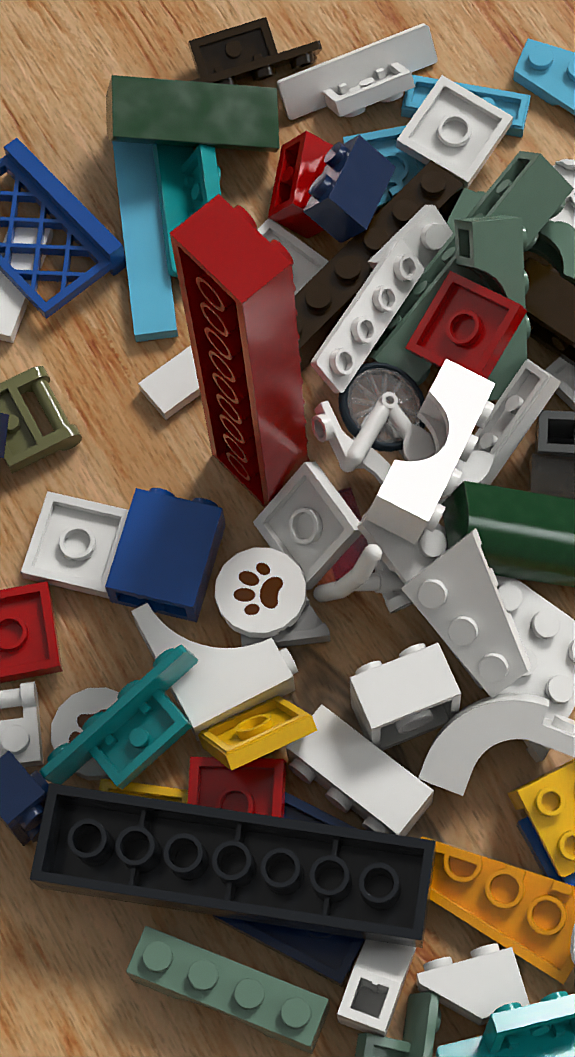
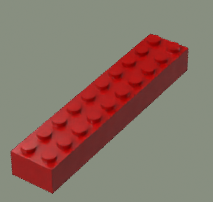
[170,194,310,508]

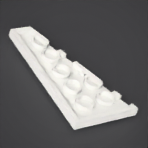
[357,504,575,762]

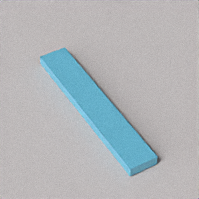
[112,141,178,342]

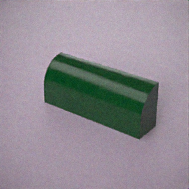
[106,75,280,153]
[441,481,575,587]

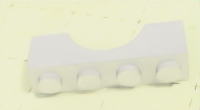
[365,359,495,544]

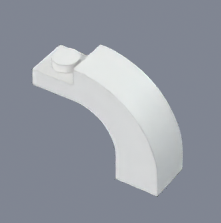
[418,693,575,796]

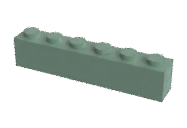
[365,151,574,392]

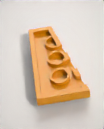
[421,836,575,985]

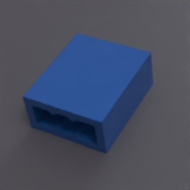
[105,488,226,622]

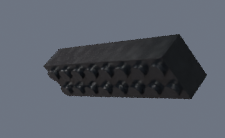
[30,783,436,948]

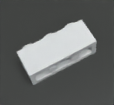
[286,704,434,836]

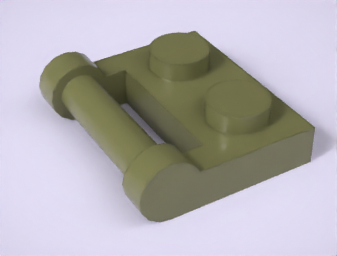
[0,366,82,474]

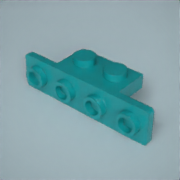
[152,144,221,277]
[39,645,198,789]
[436,991,575,1057]

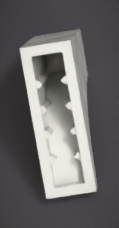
[131,603,298,741]

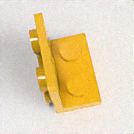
[507,758,575,877]

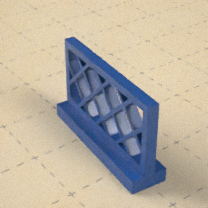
[0,138,126,319]

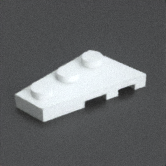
[401,528,531,698]

